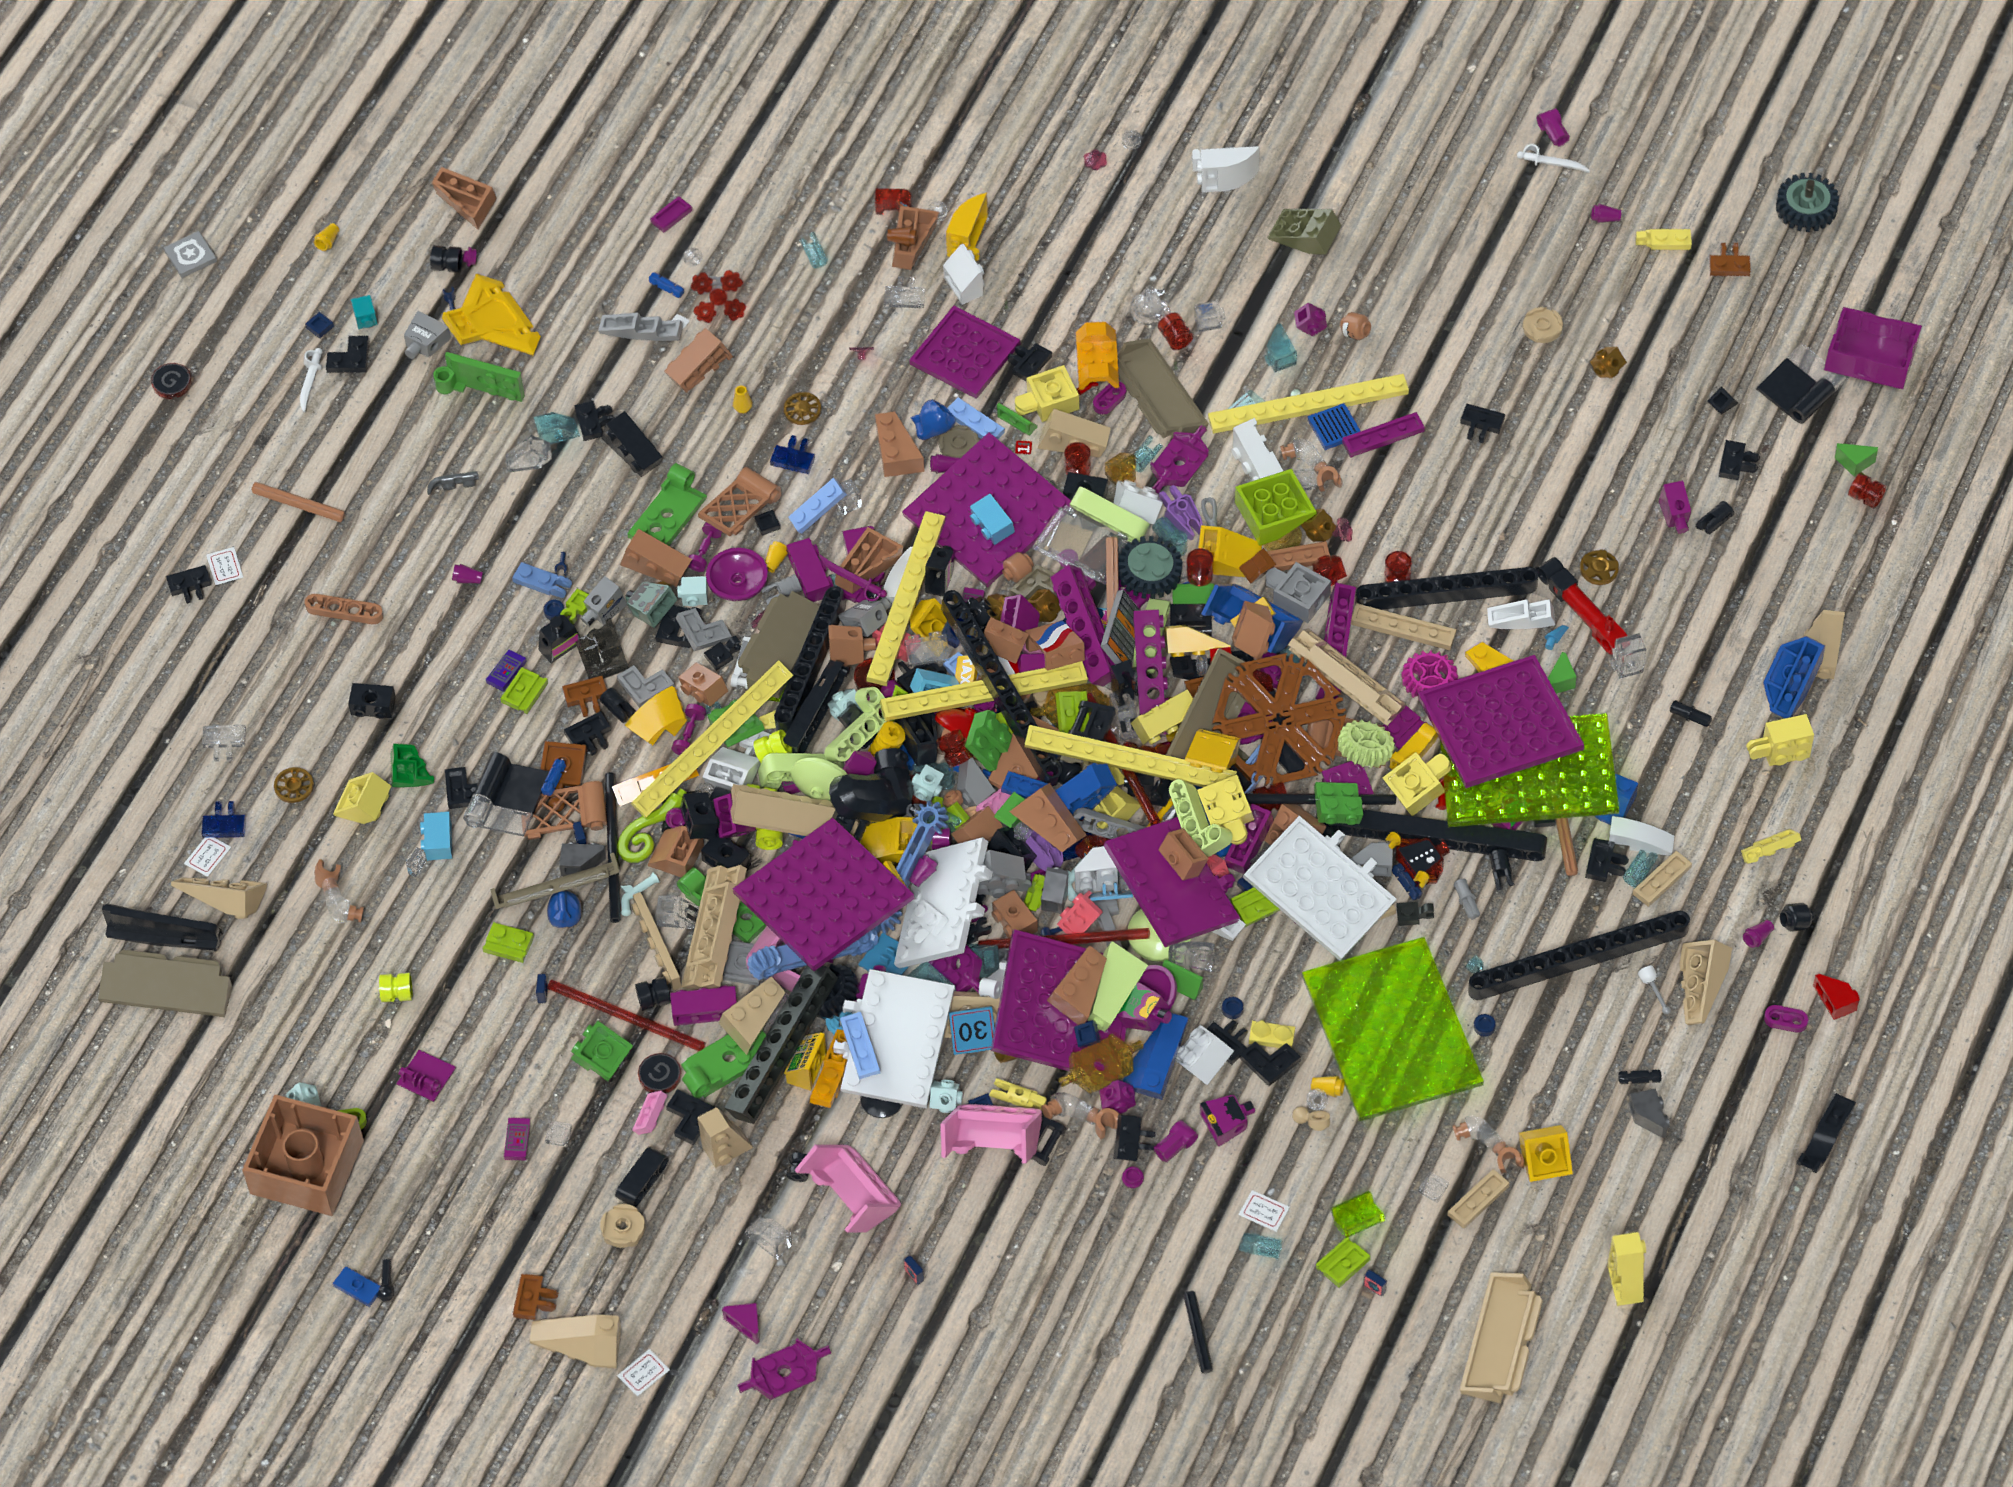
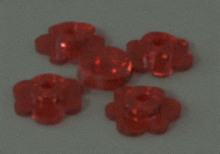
[691,270,746,323]

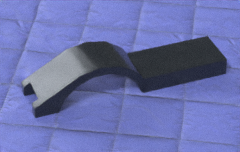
[1796,1093,1856,1173]

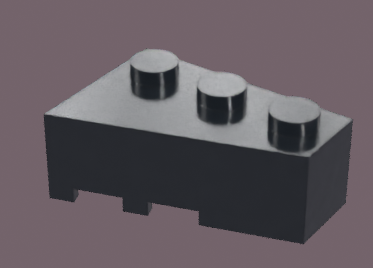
[601,411,662,477]
[894,712,938,766]

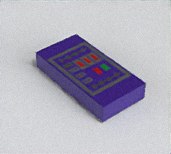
[486,650,527,692]

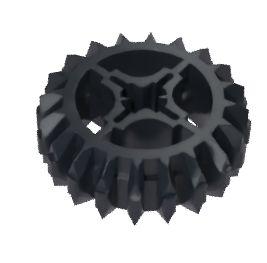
[817,964,860,1020]

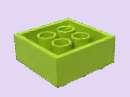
[1235,469,1317,546]

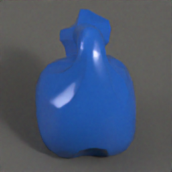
[911,399,956,440]
[547,890,581,928]

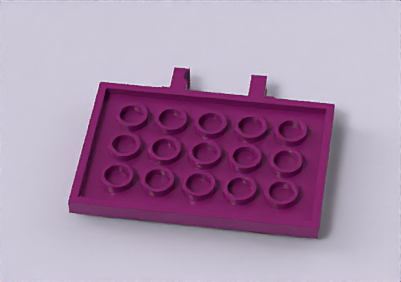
[1104,817,1240,948]

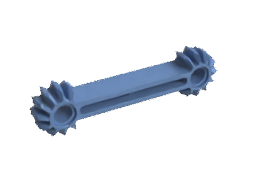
[875,801,949,934]
[747,928,879,980]

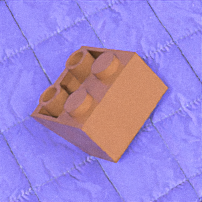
[1232,601,1275,659]
[1264,804,1326,845]
[648,826,704,877]

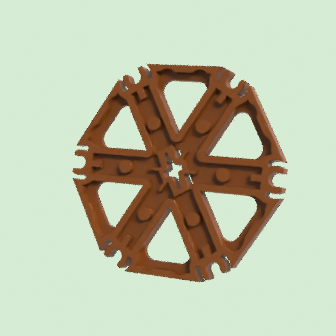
[1211,653,1346,787]

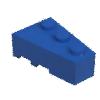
[1055,763,1117,820]

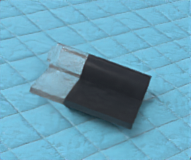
[1756,343,1850,424]
[463,752,549,837]

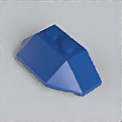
[1763,636,1825,719]

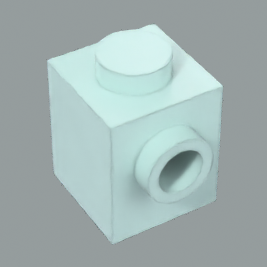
[678,576,708,607]

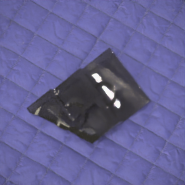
[575,618,629,679]

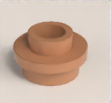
[943,790,963,807]

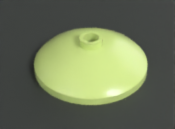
[791,758,847,801]
[1128,909,1191,962]

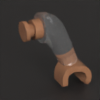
[1280,438,1342,492]
[314,859,364,924]
[1041,1092,1119,1139]
[1453,1116,1525,1174]

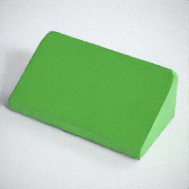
[997,403,1038,436]
[1172,583,1214,604]
[1162,960,1203,1000]

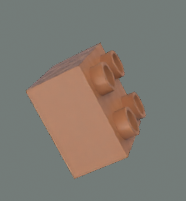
[242,1094,364,1216]

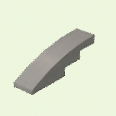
[598,313,683,341]

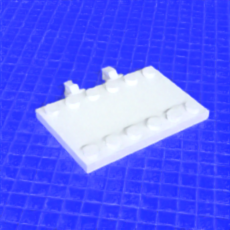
[1243,816,1397,961]
[894,837,993,968]
[833,969,955,1108]

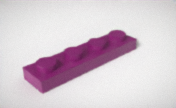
[1342,412,1425,458]

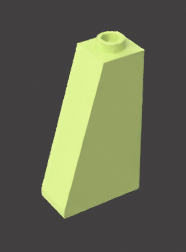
[1087,941,1148,1032]

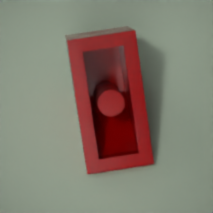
[1813,974,1860,1020]

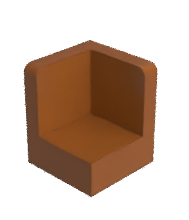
[1239,548,1276,584]

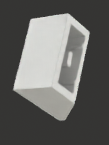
[943,244,985,305]
[1114,480,1163,525]
[702,747,761,791]
[1075,846,1118,894]
[1175,1025,1234,1085]

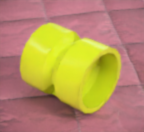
[753,729,792,762]
[755,828,783,850]
[379,973,413,1002]

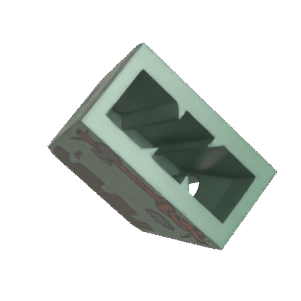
[625,582,677,628]

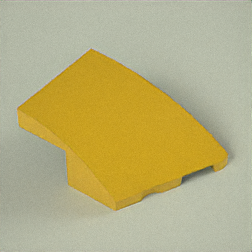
[624,686,687,746]

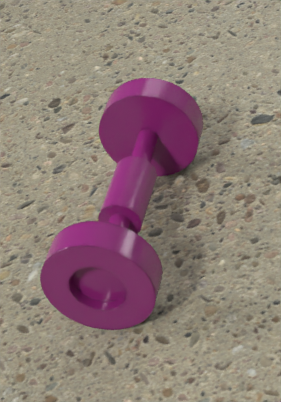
[689,522,723,572]
[671,704,707,755]

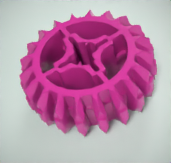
[1401,650,1458,701]

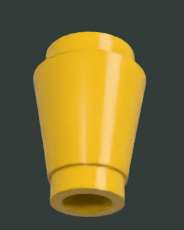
[314,223,339,251]
[732,385,753,413]
[765,541,788,573]
[1311,1076,1345,1098]

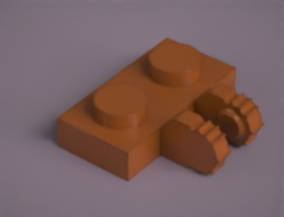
[1709,243,1751,276]
[562,676,607,718]
[513,1274,559,1320]

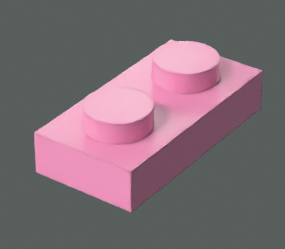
[632,1091,667,1135]

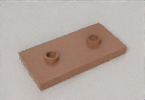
[988,716,1059,789]

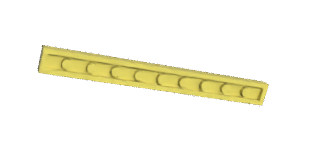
[1208,374,1409,434]
[867,511,945,686]
[631,660,793,818]
[880,661,1088,721]
[1025,725,1237,787]

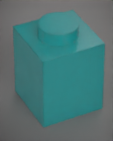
[351,295,378,329]

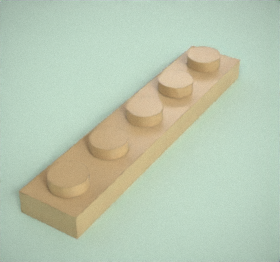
[1351,603,1456,650]
[631,892,681,991]

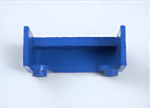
[1201,584,1303,654]

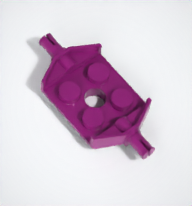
[1150,425,1209,493]
[926,945,982,994]
[737,1339,831,1400]

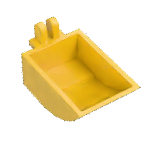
[946,192,988,261]

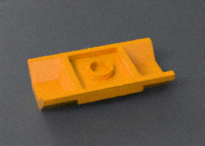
[1076,322,1119,390]

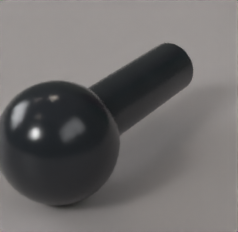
[377,1259,394,1301]

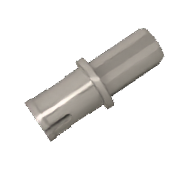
[1454,879,1480,920]

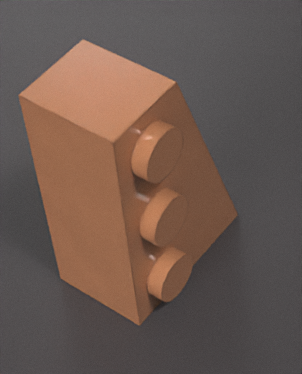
[432,167,497,230]
[892,206,939,270]
[664,328,733,393]
[875,411,924,477]
[835,527,903,594]
[620,529,692,587]
[1009,783,1087,852]
[1047,945,1107,1025]

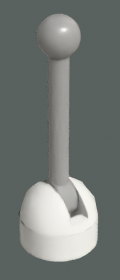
[1638,965,1671,1015]

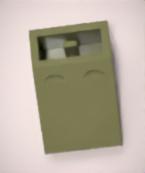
[1267,209,1342,254]

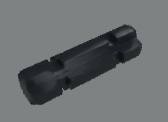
[1618,1070,1662,1084]

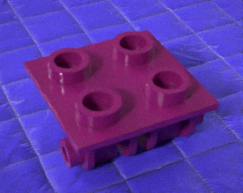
[1321,761,1374,794]
[396,1050,456,1102]

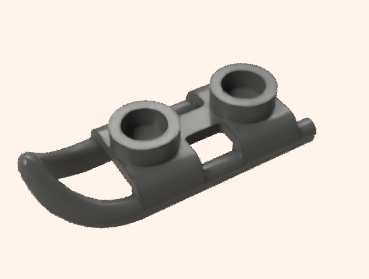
[427,471,479,495]

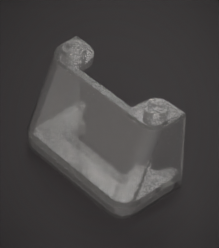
[1032,505,1132,585]

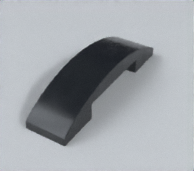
[1170,651,1254,680]

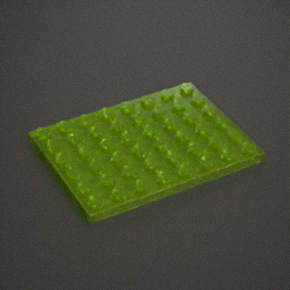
[1440,713,1619,827]
[1302,937,1484,1122]

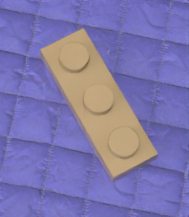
[1633,851,1692,907]
[1448,1169,1510,1229]

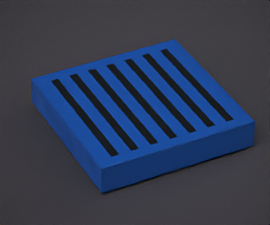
[1308,403,1360,450]

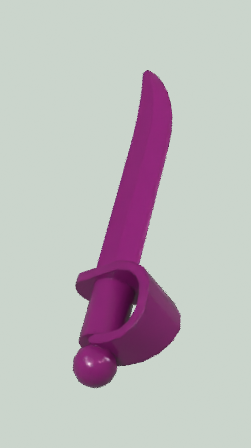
[819,554,887,601]

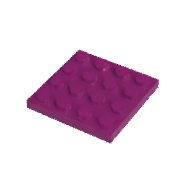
[909,305,1021,399]

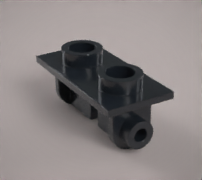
[1147,777,1173,807]

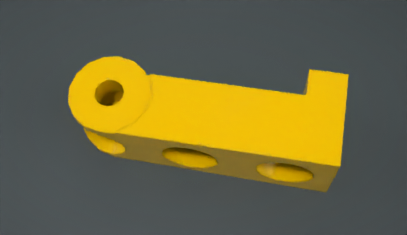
[1390,723,1438,770]

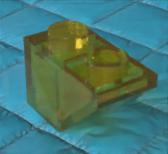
[1105,453,1136,486]

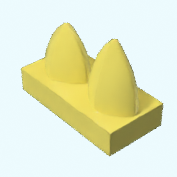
[1249,1020,1295,1048]

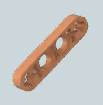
[304,594,383,624]

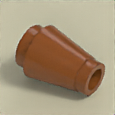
[887,227,917,247]

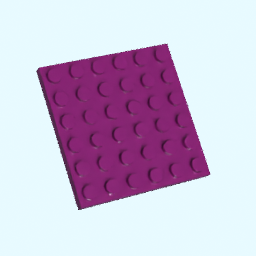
[902,432,1073,588]
[1418,655,1584,788]
[733,818,915,971]
[991,929,1127,1082]

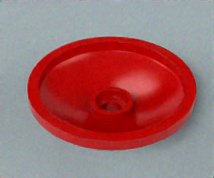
[935,707,978,738]

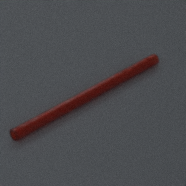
[1087,692,1160,826]
[978,928,1150,951]
[547,980,706,1051]

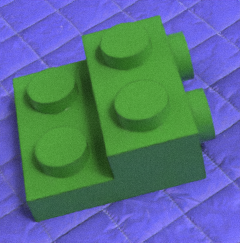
[707,699,765,748]
[965,710,1013,772]
[1314,782,1363,825]
[571,1021,633,1081]

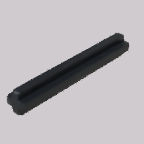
[1184,1291,1213,1374]

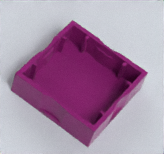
[1824,307,1922,389]

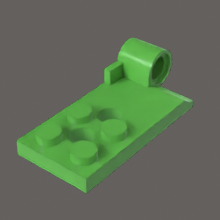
[433,352,525,402]
[627,463,707,546]
[676,867,766,943]
[681,1030,766,1098]

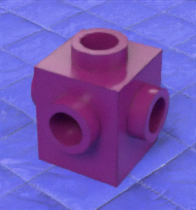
[1294,302,1327,336]
[1099,1080,1136,1114]

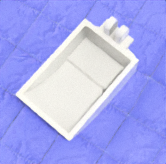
[1192,146,1260,193]

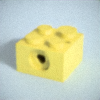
[1015,365,1079,422]
[1746,714,1814,766]
[1382,752,1452,816]
[1197,775,1254,845]

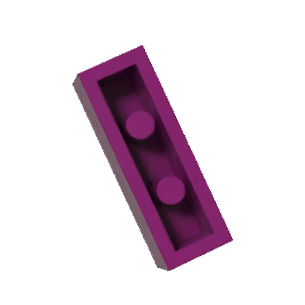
[786,538,833,602]
[1224,804,1274,874]
[670,986,737,1026]

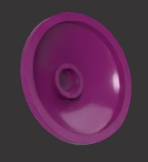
[706,548,768,601]
[1133,965,1177,1011]

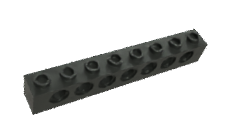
[724,965,838,1124]

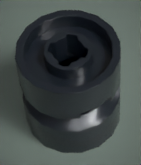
[430,245,463,273]
[635,977,671,1011]

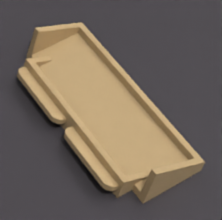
[1459,1272,1543,1404]

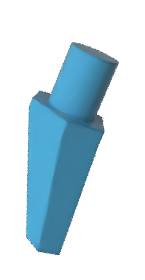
[1544,625,1569,650]

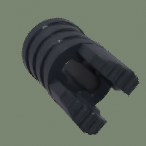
[1695,501,1734,535]
[600,688,636,723]
[1489,849,1515,891]

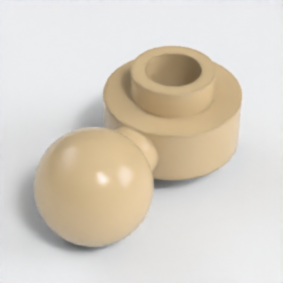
[1292,1106,1330,1131]

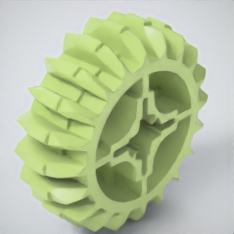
[1337,720,1395,769]

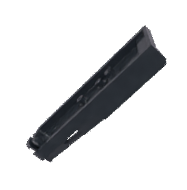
[783,660,850,753]
[102,905,223,951]

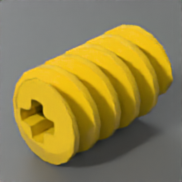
[868,721,905,757]

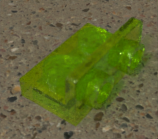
[1331,1191,1385,1238]

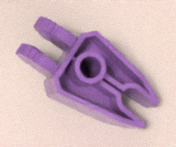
[1159,485,1203,541]
[1020,823,1063,871]

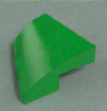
[390,743,434,788]

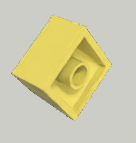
[333,772,391,824]

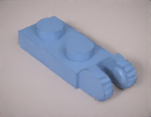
[512,562,572,598]

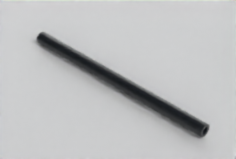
[605,772,621,923]
[1239,793,1396,805]

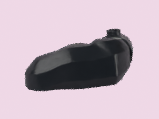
[829,748,914,822]

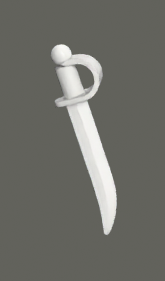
[1517,144,1590,173]
[300,348,322,413]

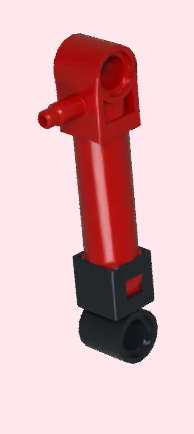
[1536,557,1630,655]

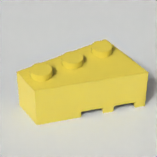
[1131,689,1193,745]
[1080,771,1142,832]
[1607,1232,1646,1306]

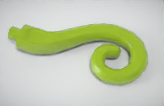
[617,788,687,863]

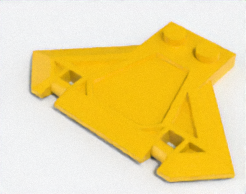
[442,274,541,355]

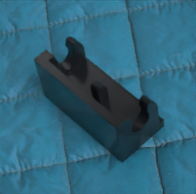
[1110,659,1135,707]

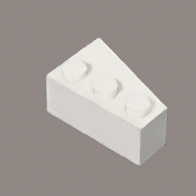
[1231,418,1283,481]

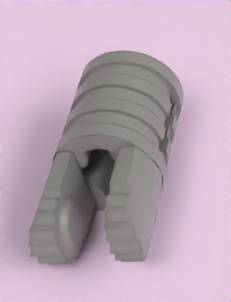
[761,574,802,605]

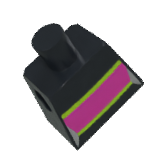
[925,546,954,597]
[538,615,582,663]

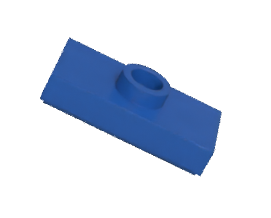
[1001,771,1048,799]
[333,1266,380,1307]

